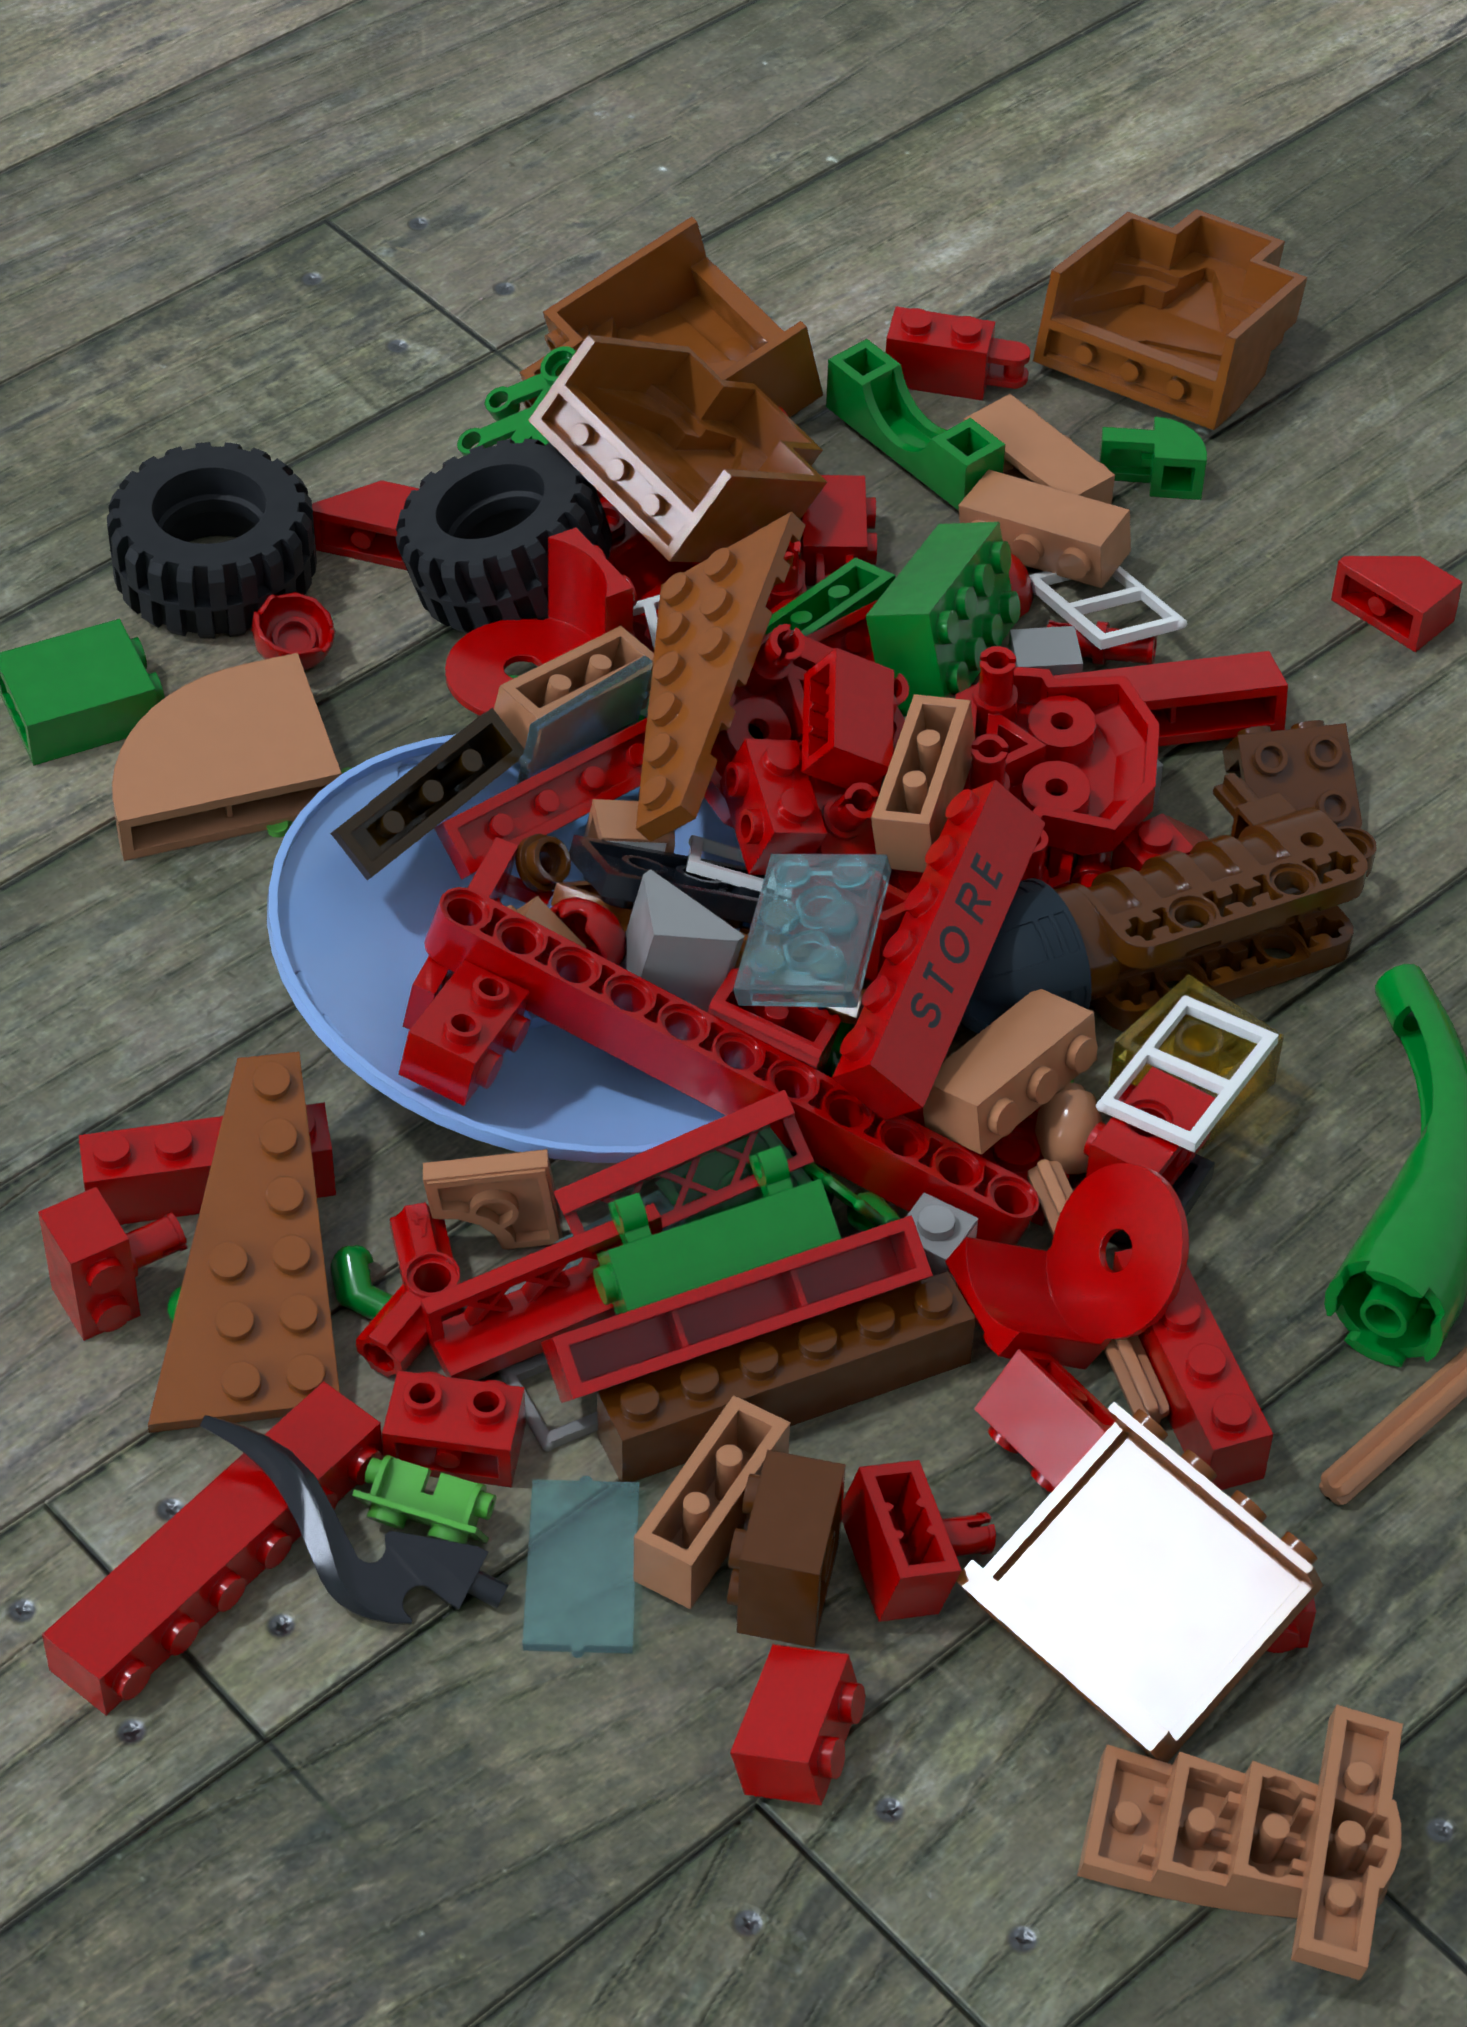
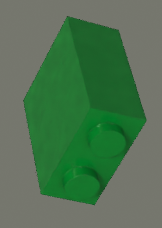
[0,618,165,766]

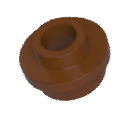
[515,834,571,893]

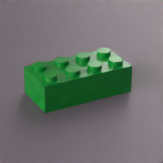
[866,522,1020,717]

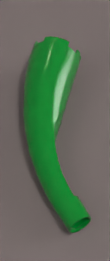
[1324,964,1467,1367]

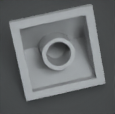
[620,869,745,1012]

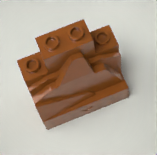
[1033,209,1307,430]
[520,217,823,418]
[528,335,827,562]

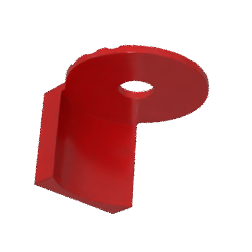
[445,527,637,716]
[945,1163,1189,1369]

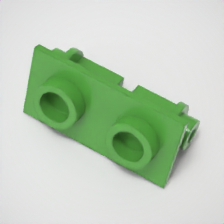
[352,1455,496,1544]

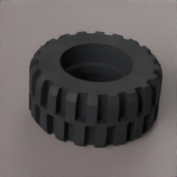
[396,439,612,633]
[107,442,317,639]

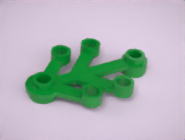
[457,346,577,456]

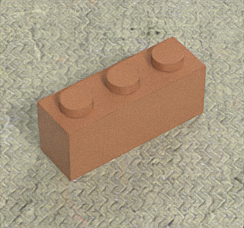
[963,394,1115,504]
[958,469,1131,588]
[494,626,654,770]
[871,695,975,872]
[923,989,1098,1155]
[634,1395,790,1610]

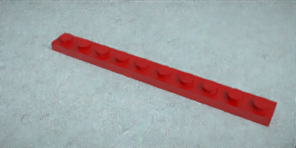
[434,600,878,879]

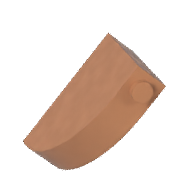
[112,653,342,861]

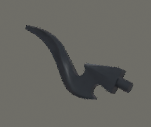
[200,1415,509,1625]

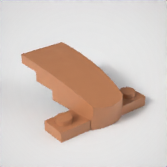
[1077,1705,1403,1980]

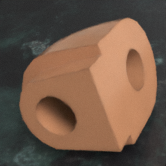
[1034,1083,1102,1175]

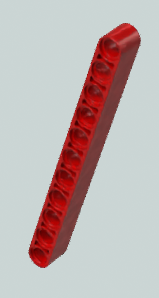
[424,887,1039,1246]

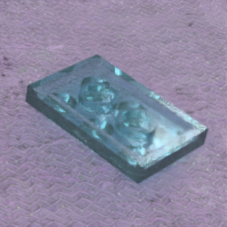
[733,854,891,1008]

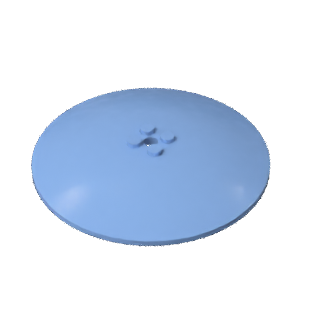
[267,734,840,1163]

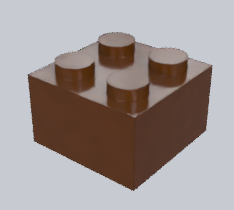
[727,1450,846,1648]

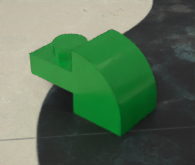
[1099,416,1207,500]

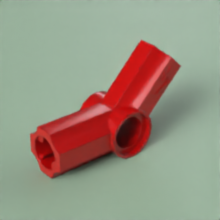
[356,1202,462,1378]

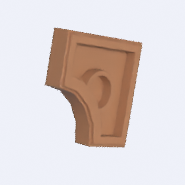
[423,1149,564,1250]

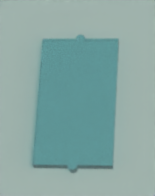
[517,656,653,784]
[522,1476,639,1658]

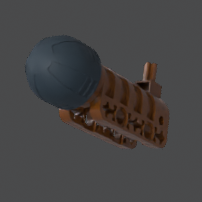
[960,773,1376,1033]

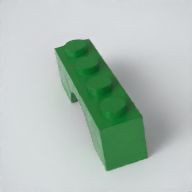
[826,339,1006,511]

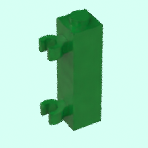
[593,1145,841,1315]

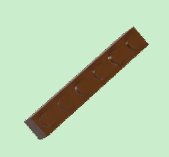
[597,1271,976,1486]

